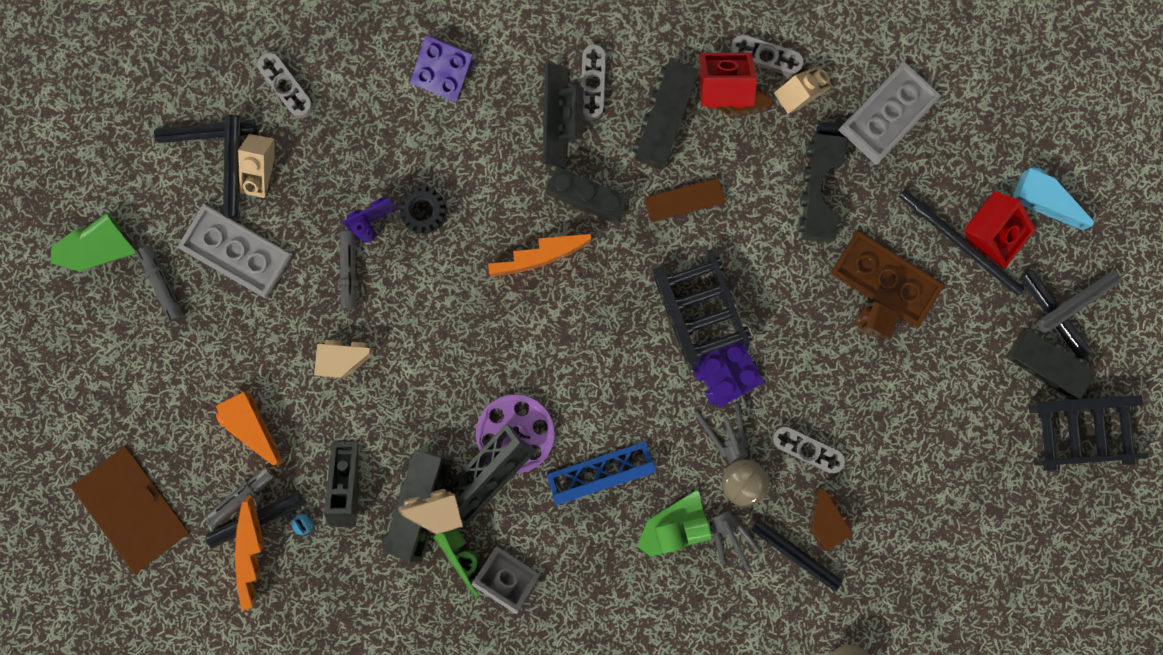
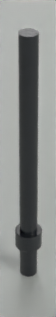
[898,189,1024,296]

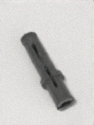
[338,231,359,310]
[136,245,185,322]
[204,466,277,529]

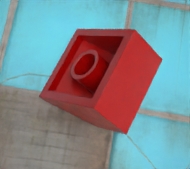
[699,52,757,108]
[963,191,1036,269]

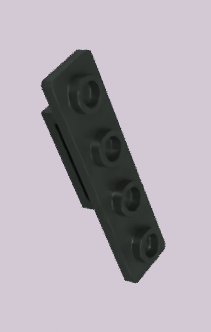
[542,63,584,168]

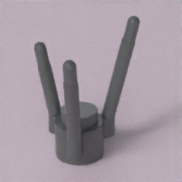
[695,402,749,463]
[710,510,762,571]

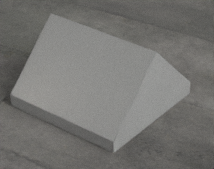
[471,546,540,614]

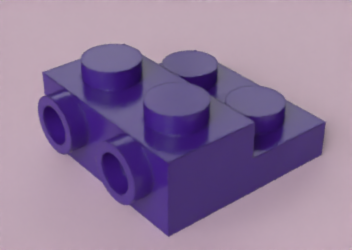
[692,342,764,408]

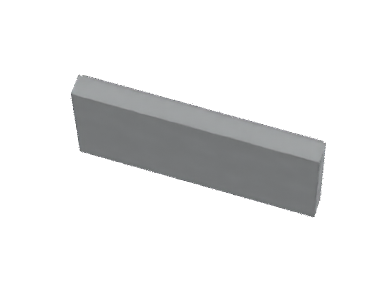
[839,62,941,165]
[177,203,293,299]

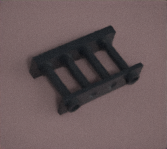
[653,249,752,371]
[1028,395,1149,471]

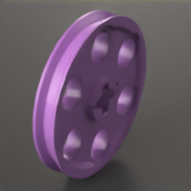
[476,395,555,473]

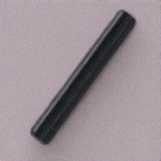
[223,114,240,217]
[154,119,257,143]
[1020,269,1092,359]
[206,492,305,548]
[751,520,843,591]

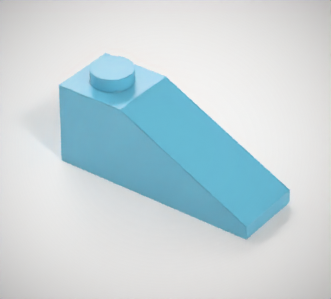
[1013,168,1094,230]

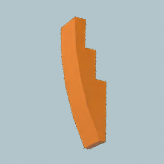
[488,234,591,277]
[235,495,265,610]

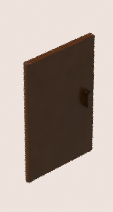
[70,446,190,575]

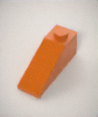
[216,392,284,465]

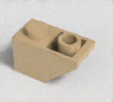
[774,66,833,114]
[238,134,275,198]
[314,340,374,378]
[398,489,462,534]

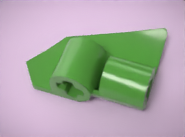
[51,213,136,272]
[637,490,712,557]
[433,528,479,598]

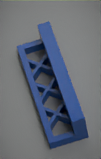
[546,442,656,505]

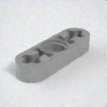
[730,35,803,76]
[581,45,605,120]
[258,53,313,118]
[772,427,845,473]

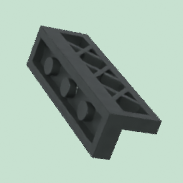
[445,423,536,527]

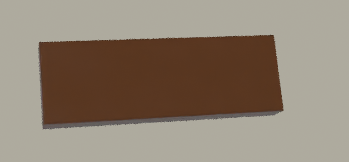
[644,178,725,223]

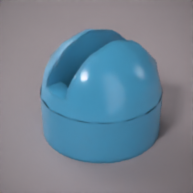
[292,514,314,535]

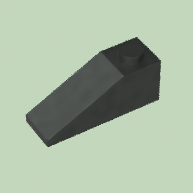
[324,442,358,527]

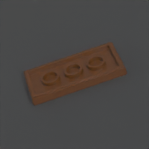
[829,230,945,329]

